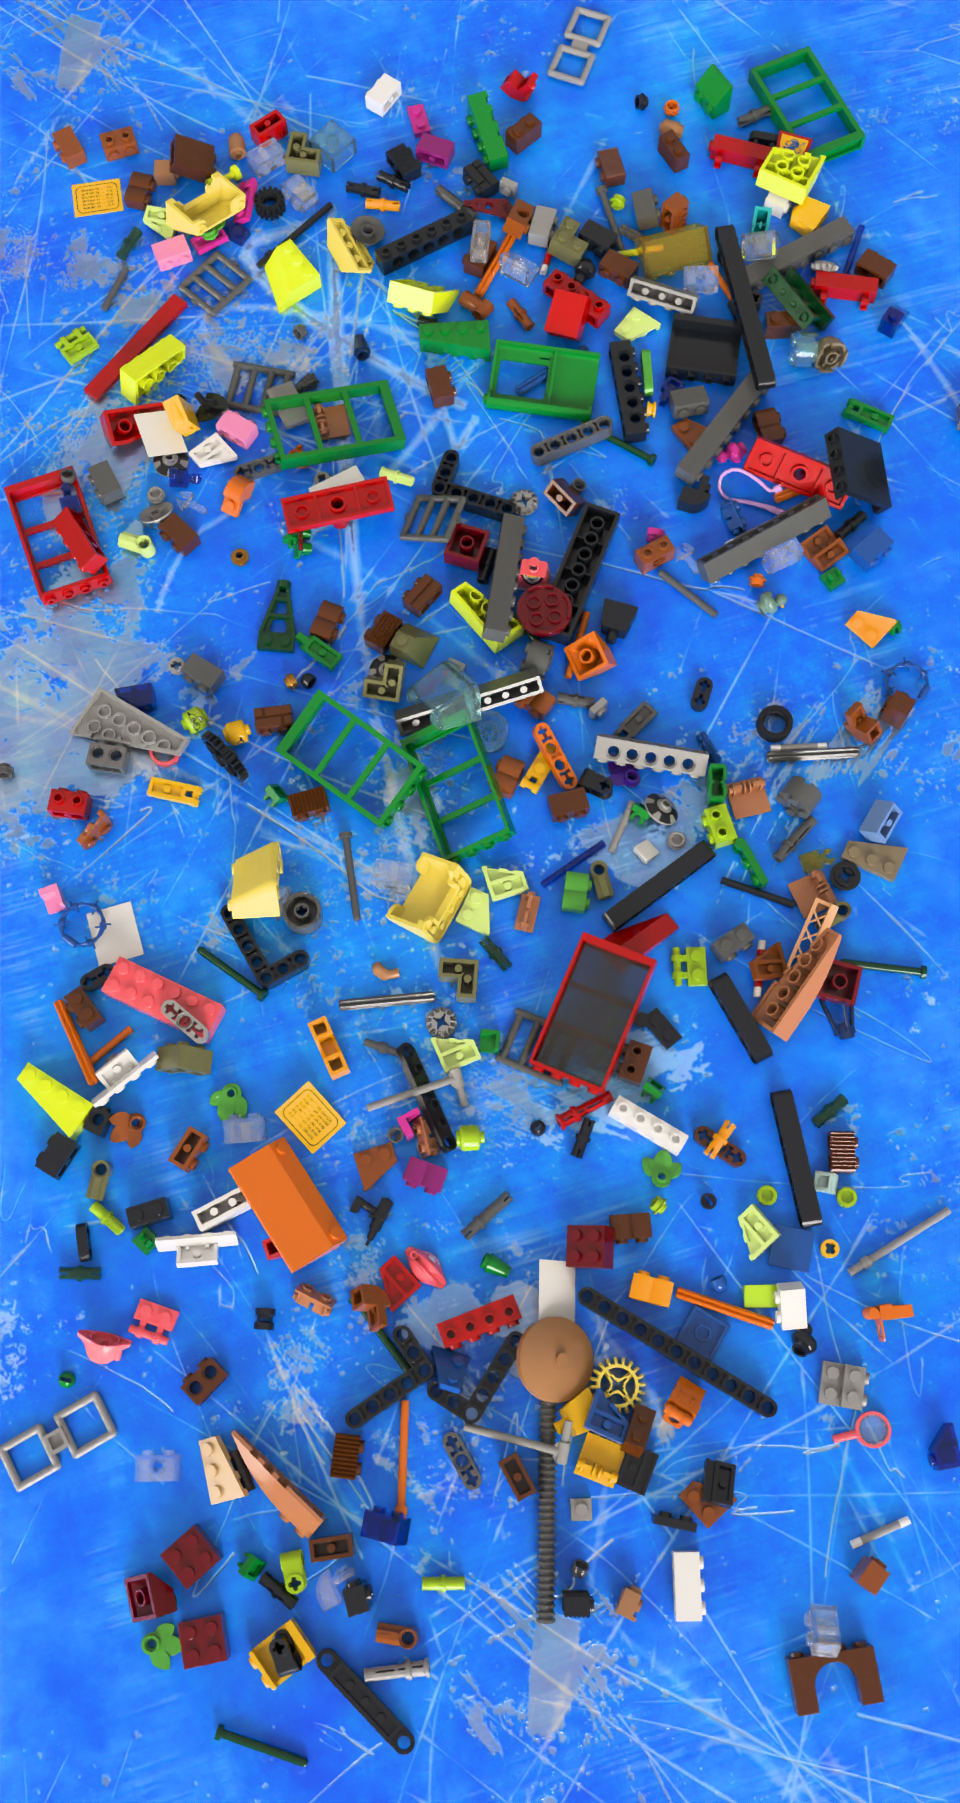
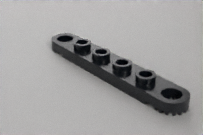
[396,1042,456,1153]
[316,1648,415,1755]

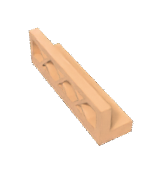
[786,897,839,968]

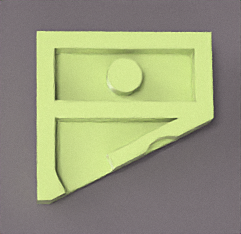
[614,307,661,342]

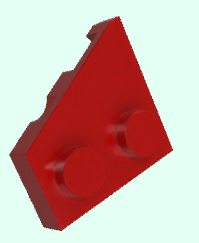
[379,1255,422,1313]

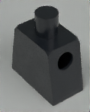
[600,598,638,645]

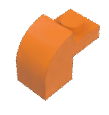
[221,475,255,518]

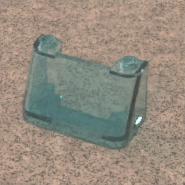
[406,660,482,731]

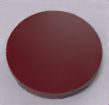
[517,583,572,637]

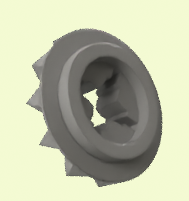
[810,261,839,273]
[510,489,538,516]
[426,1007,457,1038]

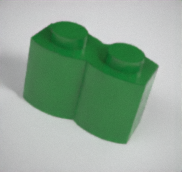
[705,763,727,807]

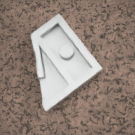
[188,432,238,468]

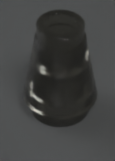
[295,372,320,394]

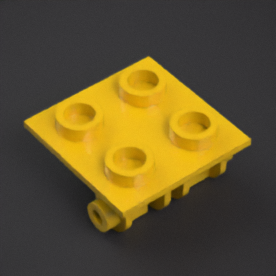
[573,1432,625,1488]

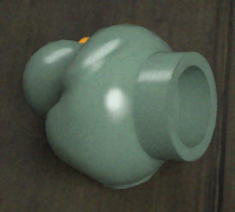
[756,591,787,615]

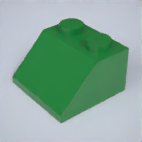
[694,63,733,120]

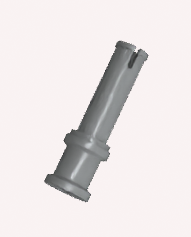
[364,1657,431,1683]

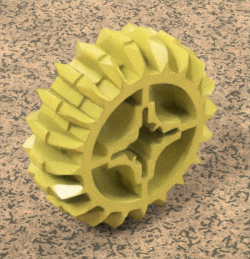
[589,1357,645,1414]

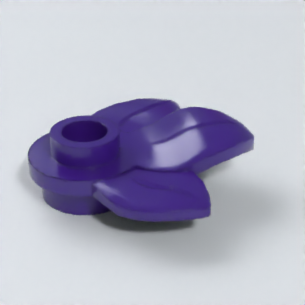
[608,762,640,788]

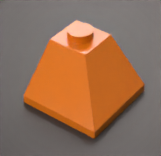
[563,631,617,681]

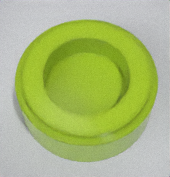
[756,1185,778,1206]
[836,1187,857,1208]

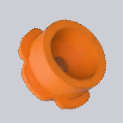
[663,100,680,116]
[749,573,767,588]

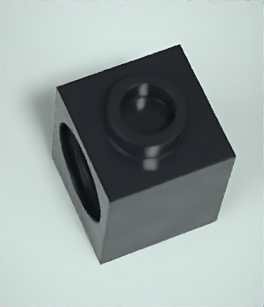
[83,1106,112,1138]

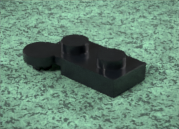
[634,1008,682,1051]

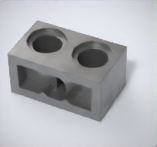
[85,741,131,775]

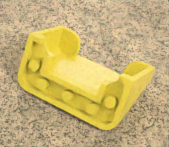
[165,171,246,236]
[228,842,283,919]
[386,852,472,944]

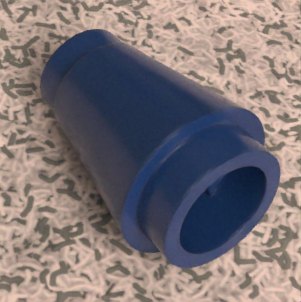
[354,334,371,361]

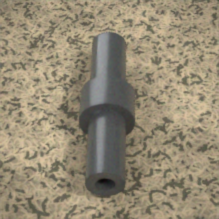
[363,1038,398,1057]

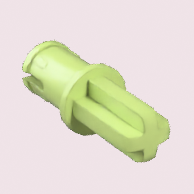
[379,467,415,487]

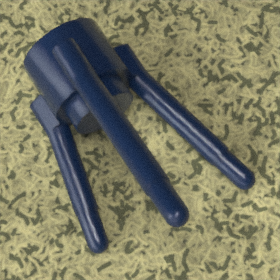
[819,1000,856,1040]

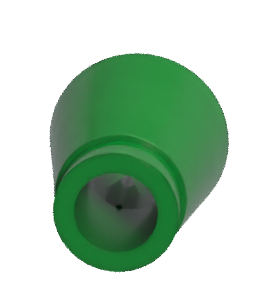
[480,1252,511,1278]

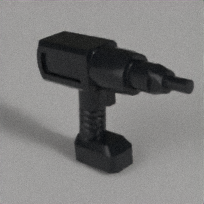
[350,1196,394,1246]

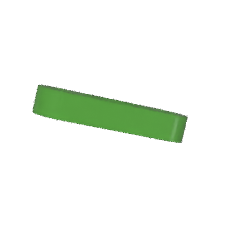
[640,349,654,397]

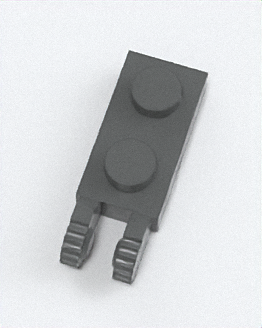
[612,701,658,739]

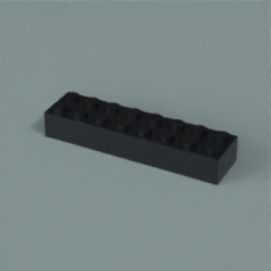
[542,502,620,646]

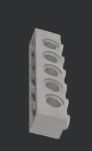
[593,733,709,779]

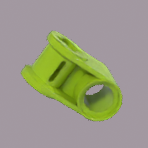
[280,1549,307,1594]

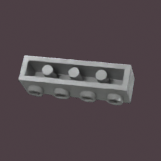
[627,275,700,315]

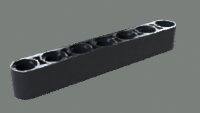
[602,840,716,932]
[770,1089,822,1229]

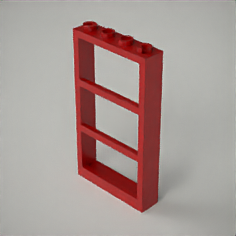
[4,466,113,606]

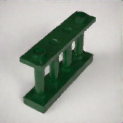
[762,266,835,331]

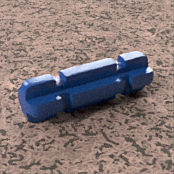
[696,731,722,764]

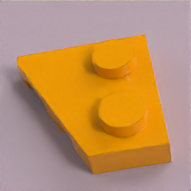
[845,610,897,649]

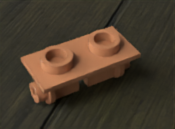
[514,891,541,933]
[412,1116,439,1159]
[292,1283,337,1317]

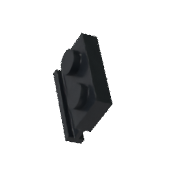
[615,1449,659,1496]
[700,1458,736,1509]

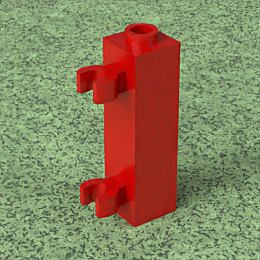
[708,134,773,178]
[810,270,879,311]

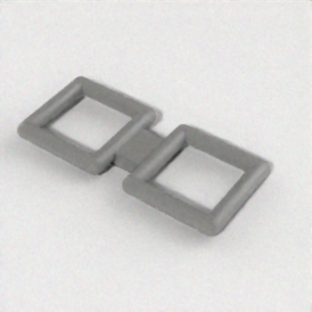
[547,6,612,86]
[0,1391,118,1492]

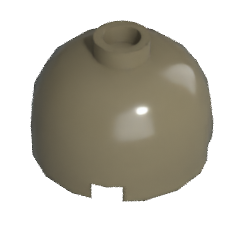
[811,336,848,373]

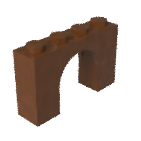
[784,1640,884,1716]

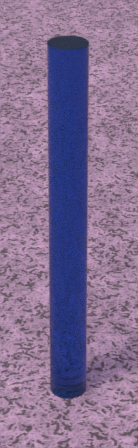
[842,224,865,274]
[540,840,606,888]

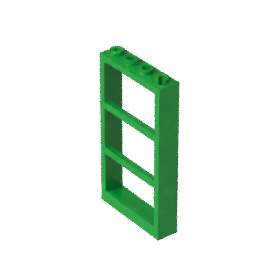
[748,46,866,163]
[261,379,406,470]
[275,689,428,830]
[400,708,517,864]

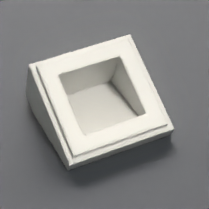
[633,839,660,865]

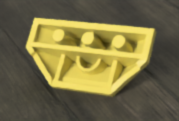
[327,218,375,273]

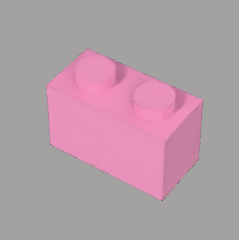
[151,234,193,272]
[216,410,259,450]

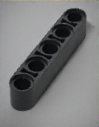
[708,972,773,1064]

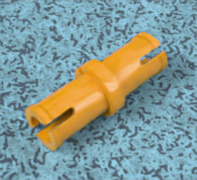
[365,197,400,212]
[703,1119,736,1160]

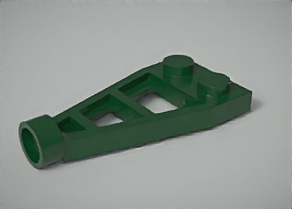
[257,580,296,654]

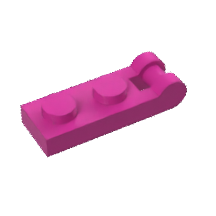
[233,177,258,226]

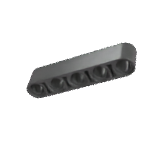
[531,415,613,466]

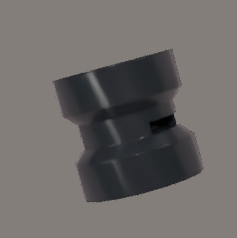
[253,1308,276,1330]

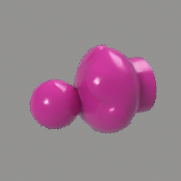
[716,442,747,463]

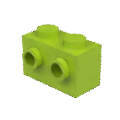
[700,803,738,850]

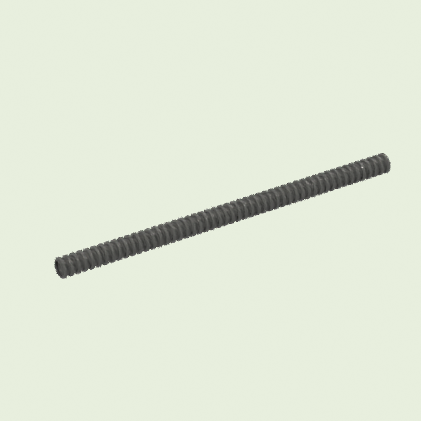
[536,1400,557,1624]

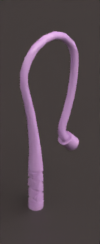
[718,468,785,515]

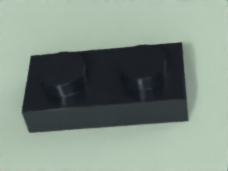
[652,1510,697,1533]

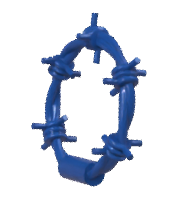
[881,657,931,702]
[54,900,111,949]

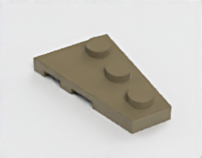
[840,840,908,883]

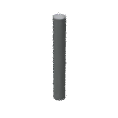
[101,266,129,312]

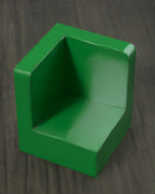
[479,1029,500,1054]

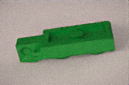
[295,631,343,672]

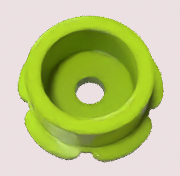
[609,194,626,211]
[649,1195,667,1214]

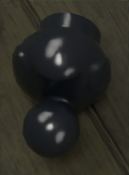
[572,258,596,285]
[792,1323,817,1357]

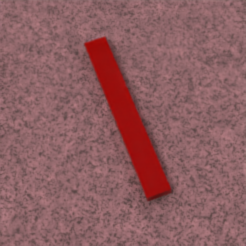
[83,294,188,402]

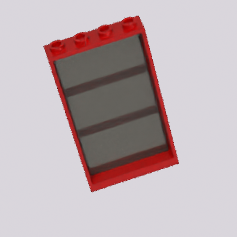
[529,932,658,1096]

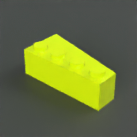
[120,334,186,406]
[449,582,525,654]
[17,1062,98,1141]

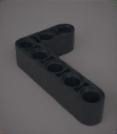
[431,449,515,522]
[220,904,311,990]
[345,1325,435,1428]
[427,1331,523,1424]

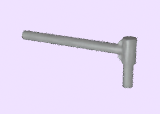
[366,1067,469,1112]
[463,1419,573,1465]

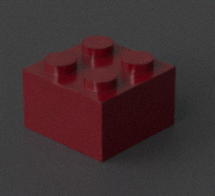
[444,523,490,573]
[816,959,863,1007]
[566,1225,615,1269]
[160,1523,224,1590]
[178,1611,231,1670]

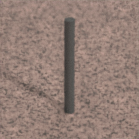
[658,570,719,619]

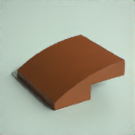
[797,524,850,573]

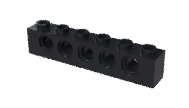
[375,207,473,276]
[608,340,649,443]

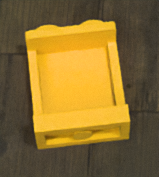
[248,1617,318,1691]

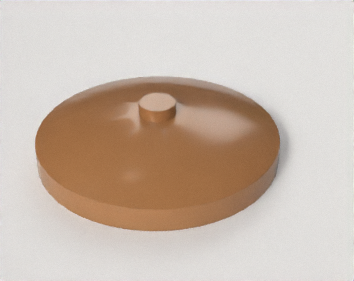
[516,1317,594,1403]

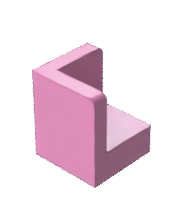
[38,883,68,915]

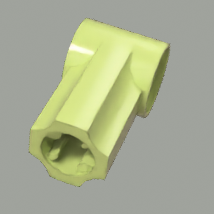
[118,531,156,558]

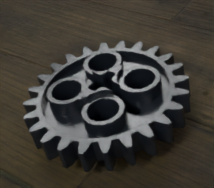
[201,730,249,782]

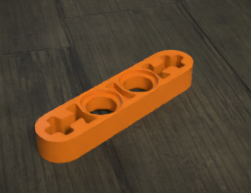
[532,723,577,791]

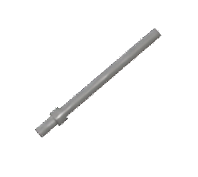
[847,1207,951,1277]

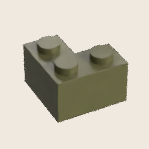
[285,131,323,177]
[547,215,589,268]
[362,660,407,703]
[438,957,479,1003]
[155,1041,213,1076]

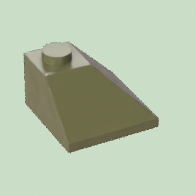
[389,623,440,669]

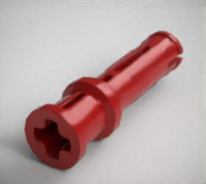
[554,1090,614,1131]

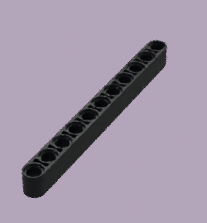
[715,224,776,391]
[577,1287,778,1418]

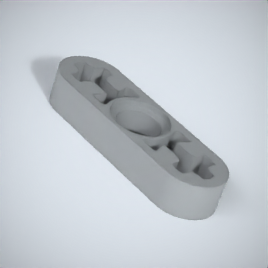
[161,1000,210,1044]

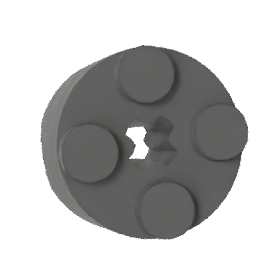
[519,639,555,681]
[776,776,822,819]
[282,892,323,935]

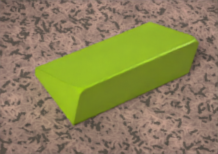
[743,1285,778,1308]

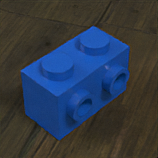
[849,527,894,571]

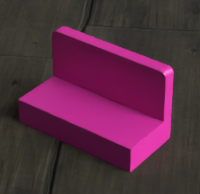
[397,1107,421,1141]

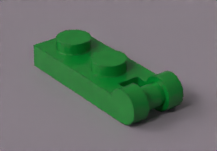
[842,398,895,434]
[732,838,769,889]

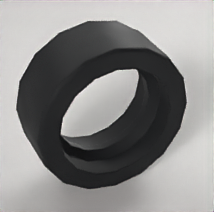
[756,705,793,743]

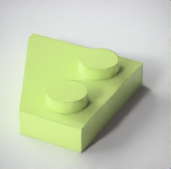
[143,205,176,239]
[481,866,529,902]
[455,887,490,937]
[430,1037,481,1074]
[738,1204,781,1261]

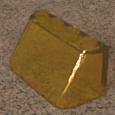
[634,223,713,280]

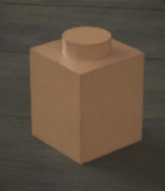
[154,160,180,186]

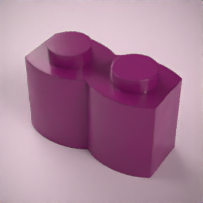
[402,1156,449,1196]

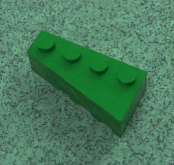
[466,90,509,172]
[419,320,491,362]

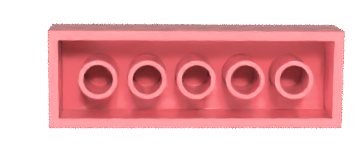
[101,956,226,1044]

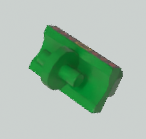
[282,529,312,559]

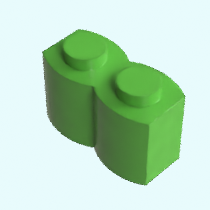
[561,871,592,914]

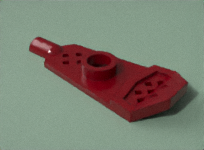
[464,198,513,219]

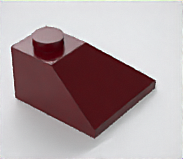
[124,1572,178,1623]

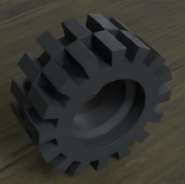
[254,186,286,221]

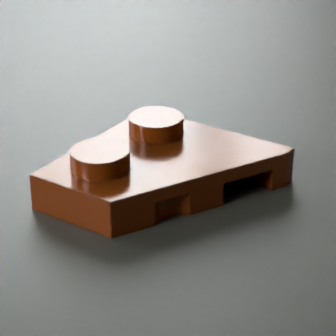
[749,942,787,981]

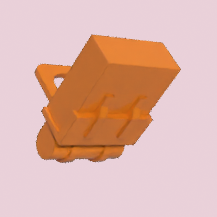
[862,1303,914,1342]
[662,1376,706,1429]

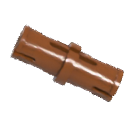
[506,298,535,331]

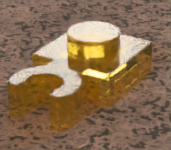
[798,849,836,875]

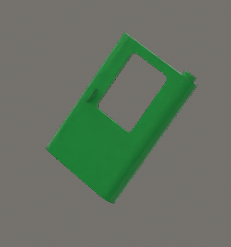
[483,339,600,422]

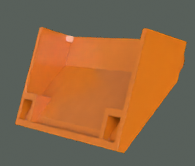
[228,1137,348,1273]

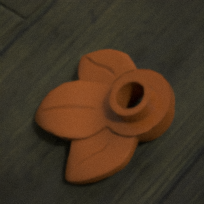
[109,1111,146,1148]

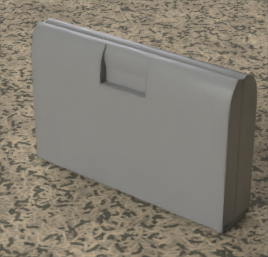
[266,381,309,429]

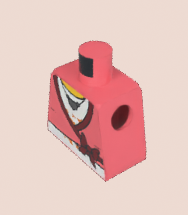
[516,557,551,591]

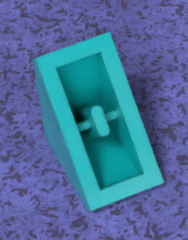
[749,206,772,244]

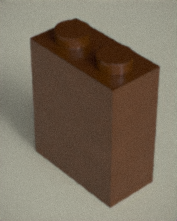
[169,133,216,184]

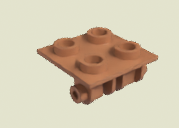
[313,403,351,441]
[726,776,772,820]
[787,869,838,918]

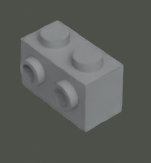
[528,205,559,248]

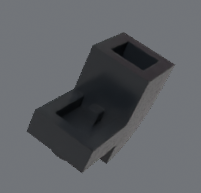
[676,475,711,513]

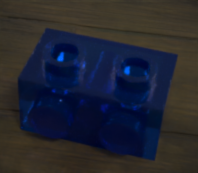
[360,1505,411,1546]

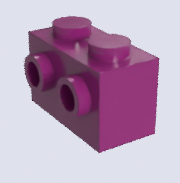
[416,132,455,170]

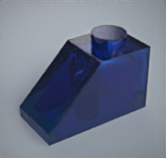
[877,304,910,339]
[114,683,157,714]
[927,1422,960,1471]

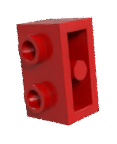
[249,109,288,151]
[47,787,93,821]

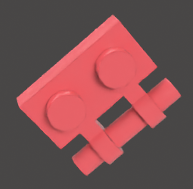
[128,1298,180,1346]

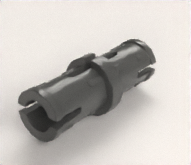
[736,104,771,128]
[556,692,595,709]

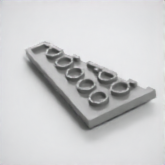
[69,687,191,757]

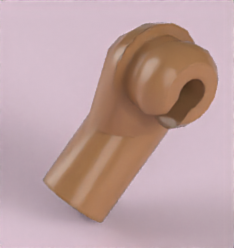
[372,962,400,981]

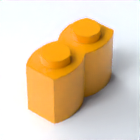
[627,1270,674,1308]

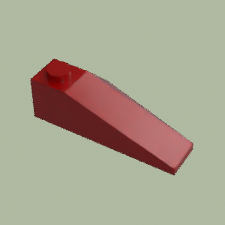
[99,402,165,447]
[602,913,679,975]

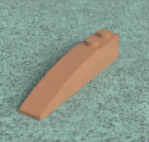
[751,927,842,1042]
[231,1429,328,1539]

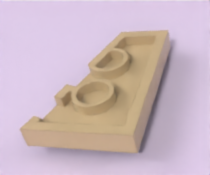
[199,1435,249,1505]

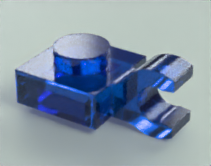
[223,219,251,247]
[658,375,685,408]
[169,467,202,488]
[59,482,82,514]

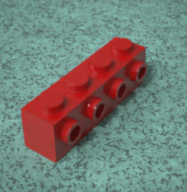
[543,268,611,329]
[52,506,108,575]
[436,1294,522,1351]

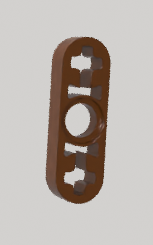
[693,1126,746,1168]

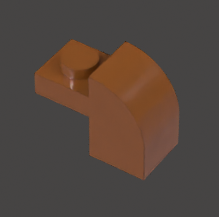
[844,701,883,745]
[350,1284,391,1332]

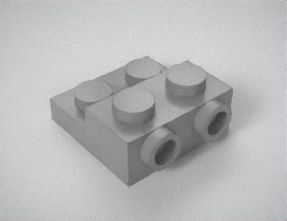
[817,1360,870,1411]

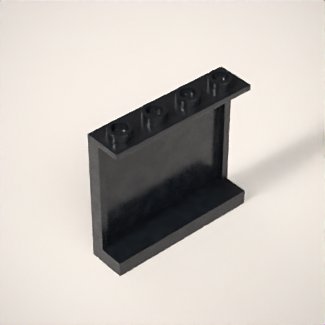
[665,313,741,386]
[825,426,892,515]

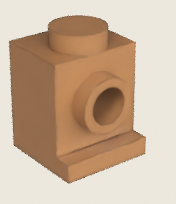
[614,1584,643,1622]

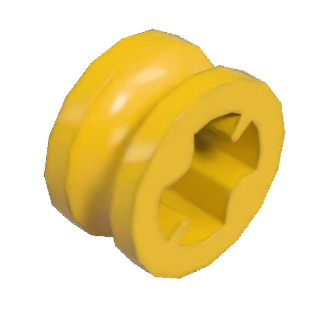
[646,401,656,418]
[820,1239,840,1258]

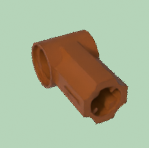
[458,290,494,320]
[375,1621,420,1649]

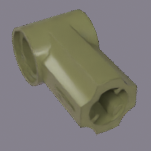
[589,860,614,901]
[813,901,852,931]
[85,1160,113,1201]

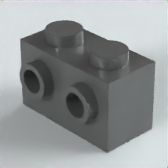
[631,187,661,231]
[668,385,710,419]
[87,460,125,506]
[180,653,226,695]
[710,922,755,964]

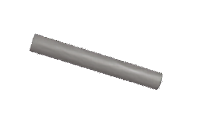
[608,800,635,853]

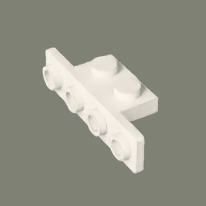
[91,1048,159,1108]
[155,1230,239,1268]

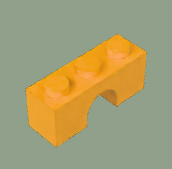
[307,1016,351,1081]

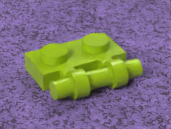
[54,326,100,366]
[671,947,708,987]

